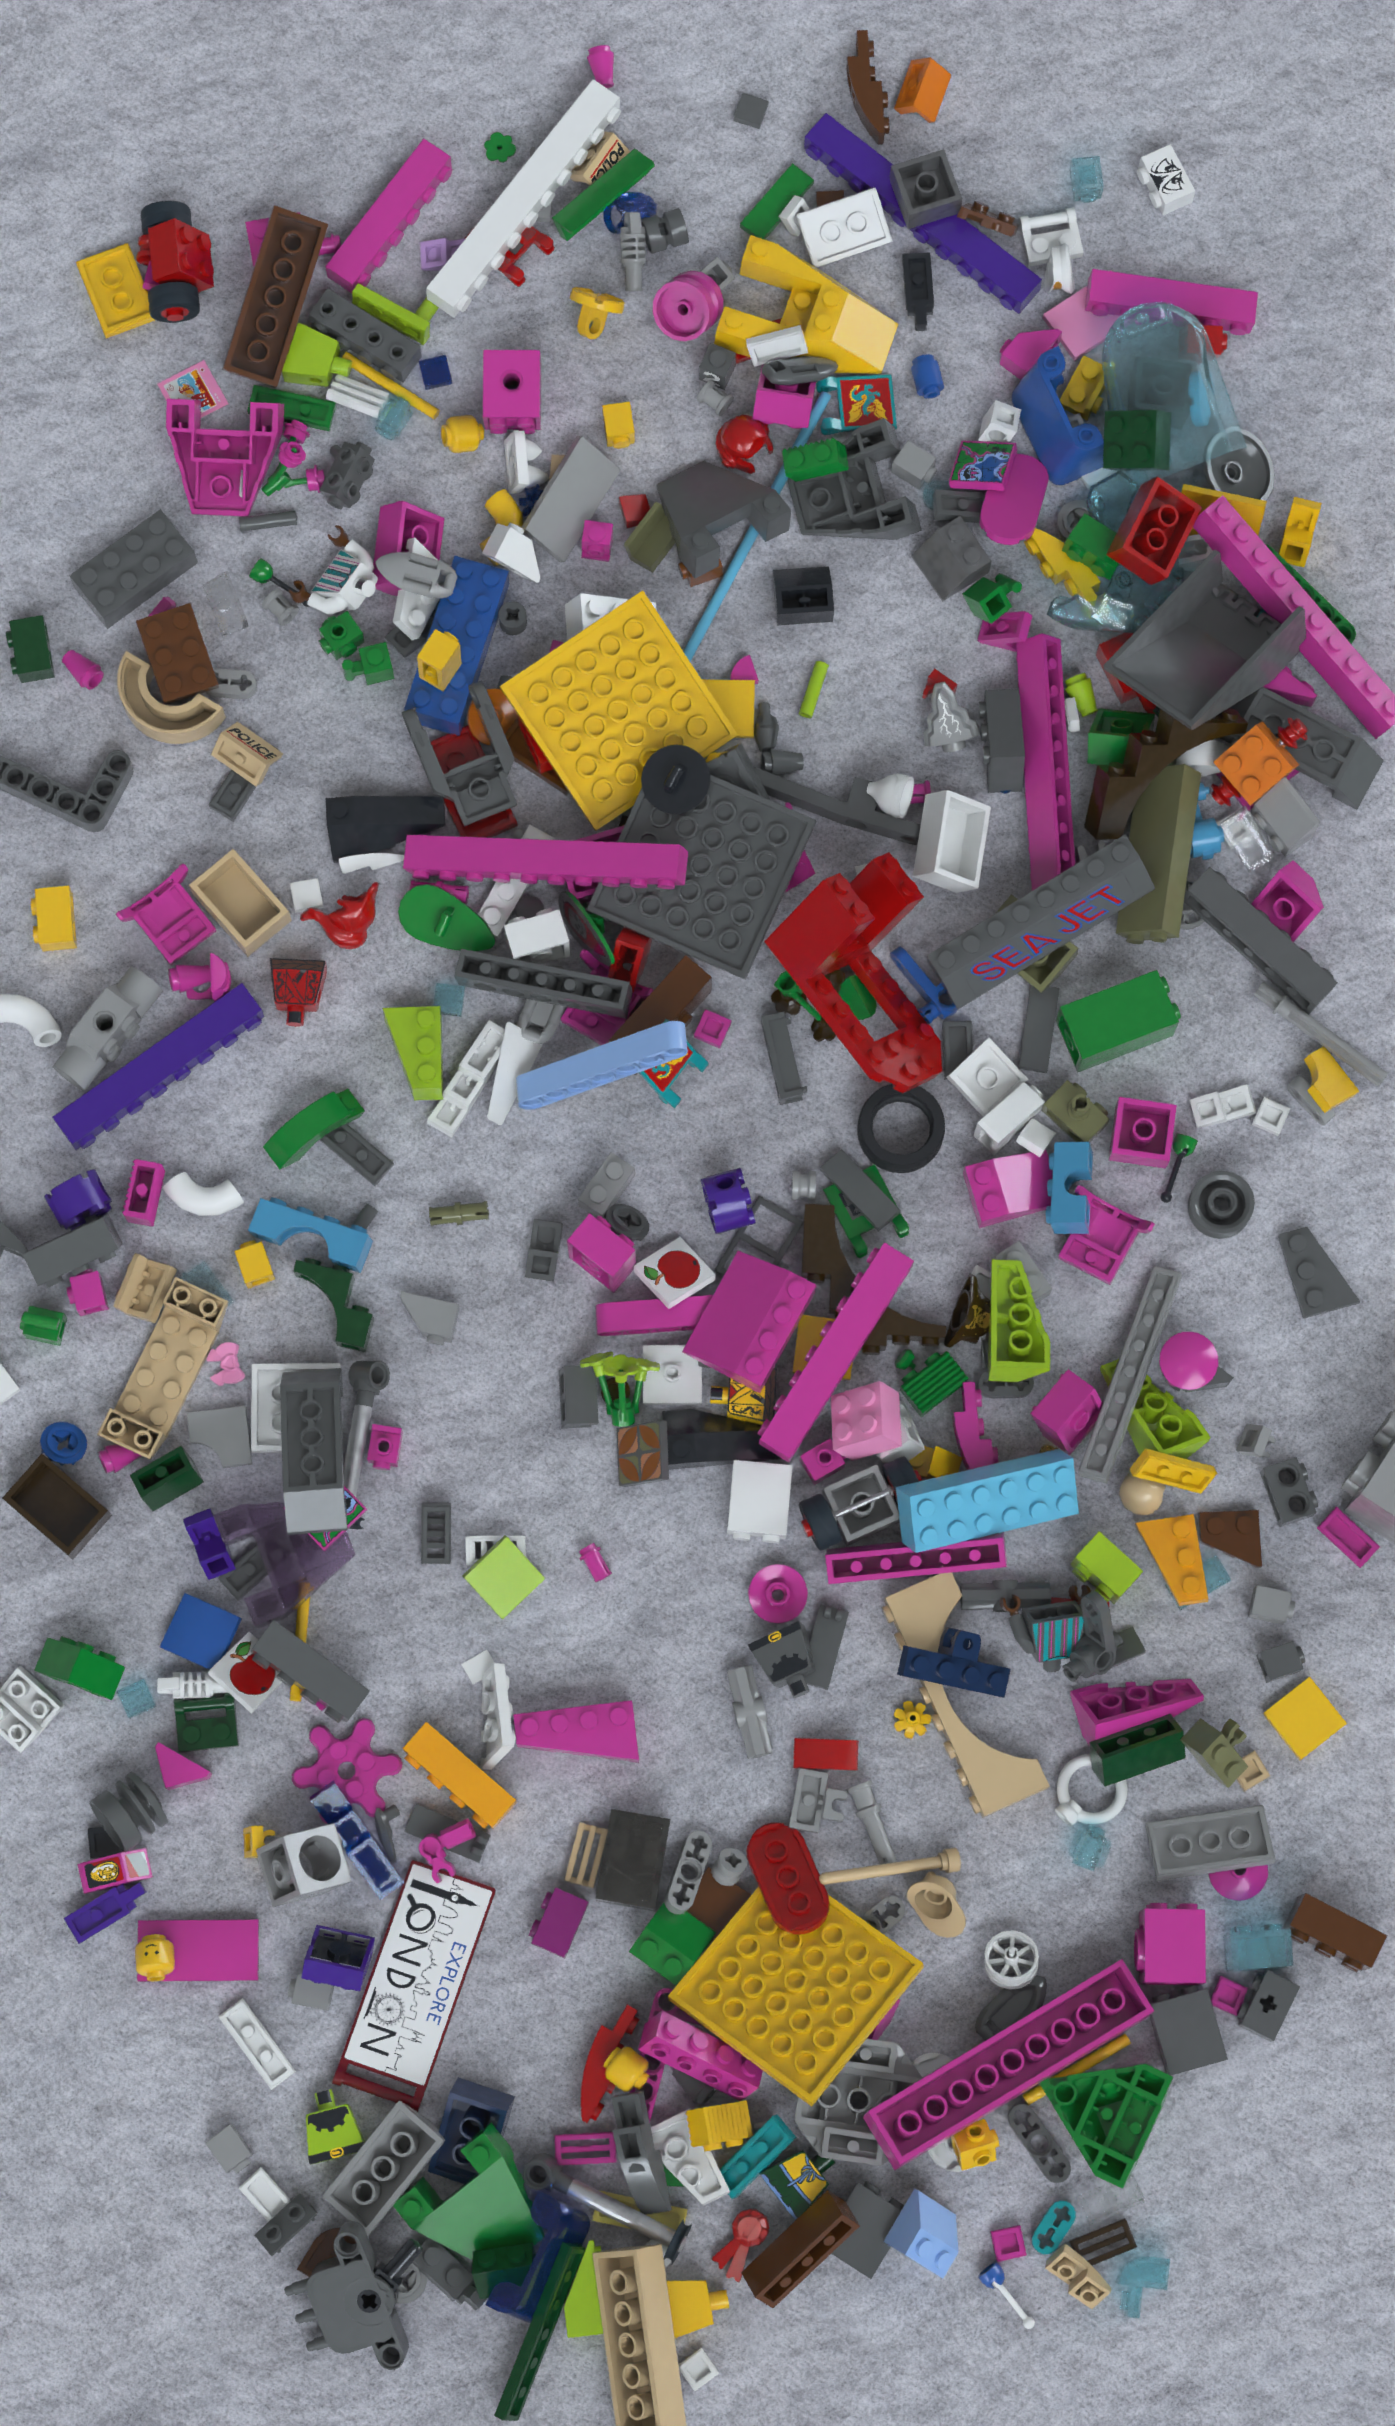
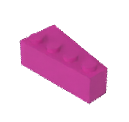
[513,1700,639,1763]

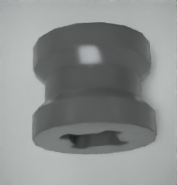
[498,601,527,636]

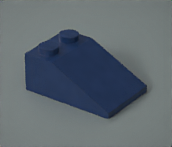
[428,2077,515,2184]

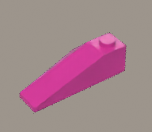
[1070,1679,1204,1746]

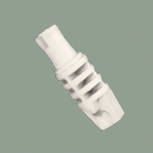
[157,1671,228,1699]

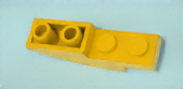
[1024,528,1107,625]

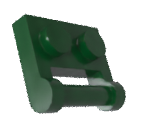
[174,1693,239,1752]

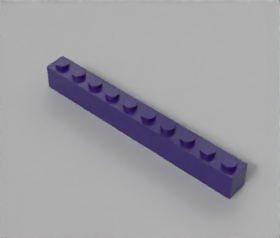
[804,113,1042,314]

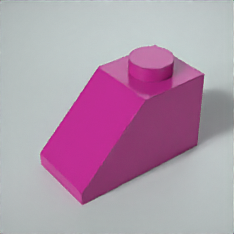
[1000,329,1062,380]

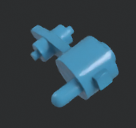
[1190,782,1224,860]

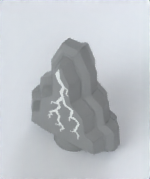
[923,682,981,752]

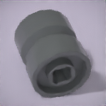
[641,208,689,254]

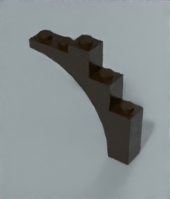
[1084,708,1248,840]
[801,1204,946,1355]

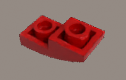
[793,1738,859,1771]

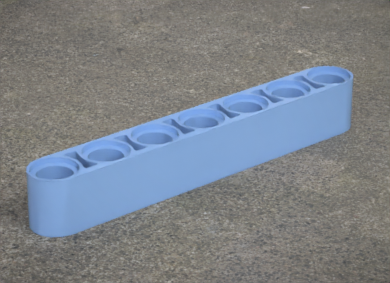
[516,1021,688,1110]

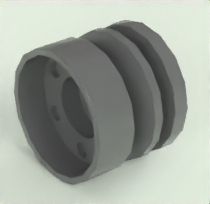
[89,1771,168,1853]

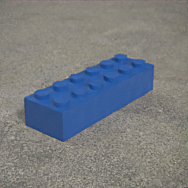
[404,556,509,736]

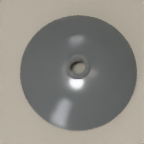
[1203,427,1275,501]

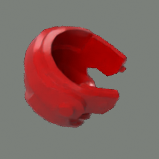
[715,414,774,474]

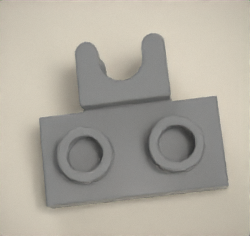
[789,1768,848,1833]

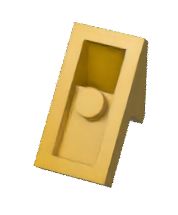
[909,1446,962,1479]

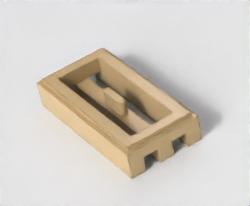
[564,1822,608,1888]

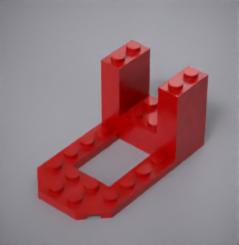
[764,852,942,1093]

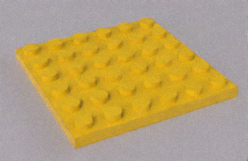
[499,590,738,831]
[668,1887,924,2107]

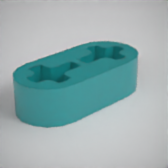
[1031,2201,1076,2254]

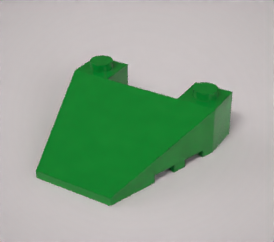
[393,2123,545,2260]

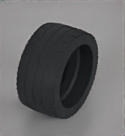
[857,1084,945,1173]

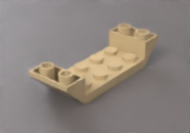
[97,1277,229,1460]

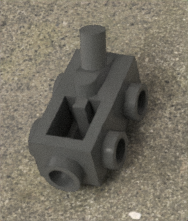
[319,442,375,510]

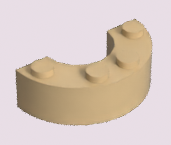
[117,651,226,744]

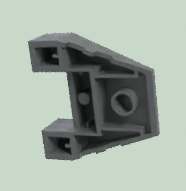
[788,418,922,540]
[657,461,791,578]

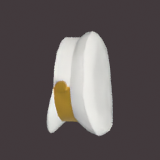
[1044,243,1074,294]

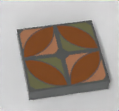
[616,1420,669,1487]

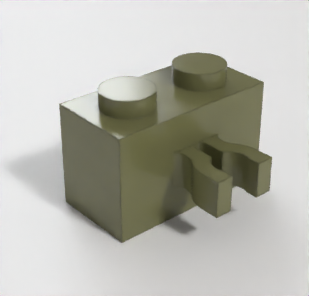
[1180,1718,1248,1788]

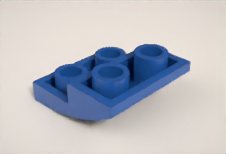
[160,1593,242,1670]

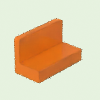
[894,57,951,123]

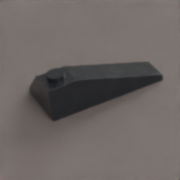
[662,1409,782,1470]

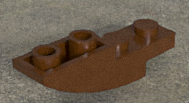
[846,30,890,145]

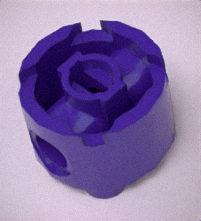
[701,1168,756,1234]
[44,1169,112,1231]

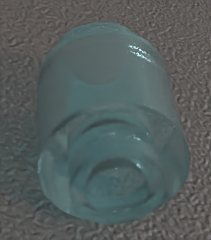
[374,396,413,441]

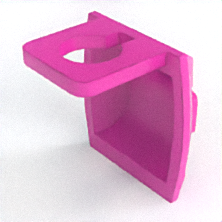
[186,953,231,1002]

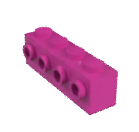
[638,2011,763,2101]

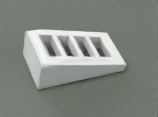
[466,1536,526,1568]

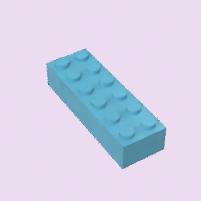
[896,1449,1079,1553]

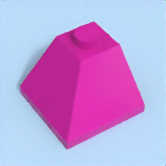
[1251,860,1324,943]

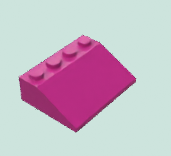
[682,1251,816,1393]

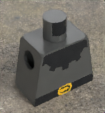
[748,1621,816,1698]

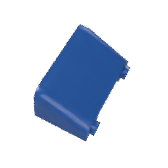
[1012,346,1104,485]

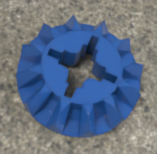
[39,1422,87,1466]

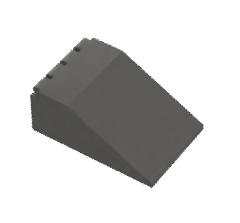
[1103,549,1306,730]

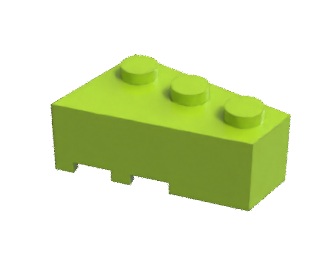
[382,1006,443,1101]

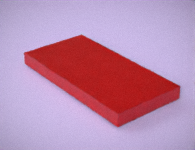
[430,725,518,838]

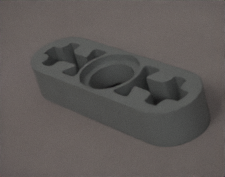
[1008,2104,1071,2183]

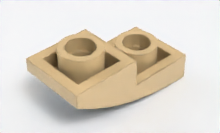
[1045,2244,1111,2309]

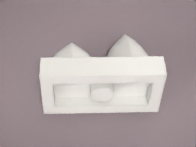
[504,430,549,494]

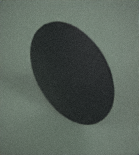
[641,745,710,814]

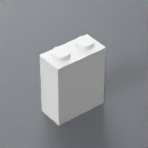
[727,1460,793,1543]

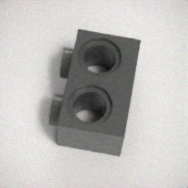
[1260,1457,1318,1528]

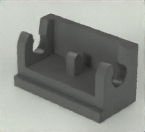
[559,1366,599,1429]

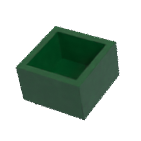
[1103,410,1171,471]

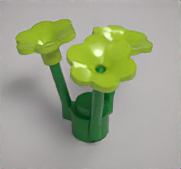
[580,1351,660,1427]

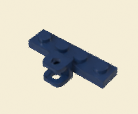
[897,1627,1011,1698]

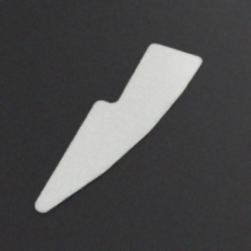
[339,853,404,874]

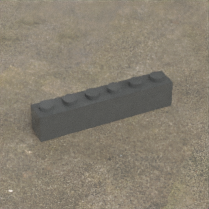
[1184,867,1338,1015]

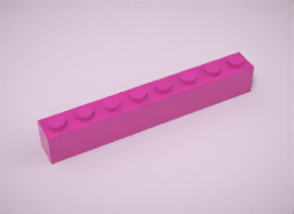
[757,1243,914,1462]

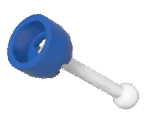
[978,2261,1035,2329]

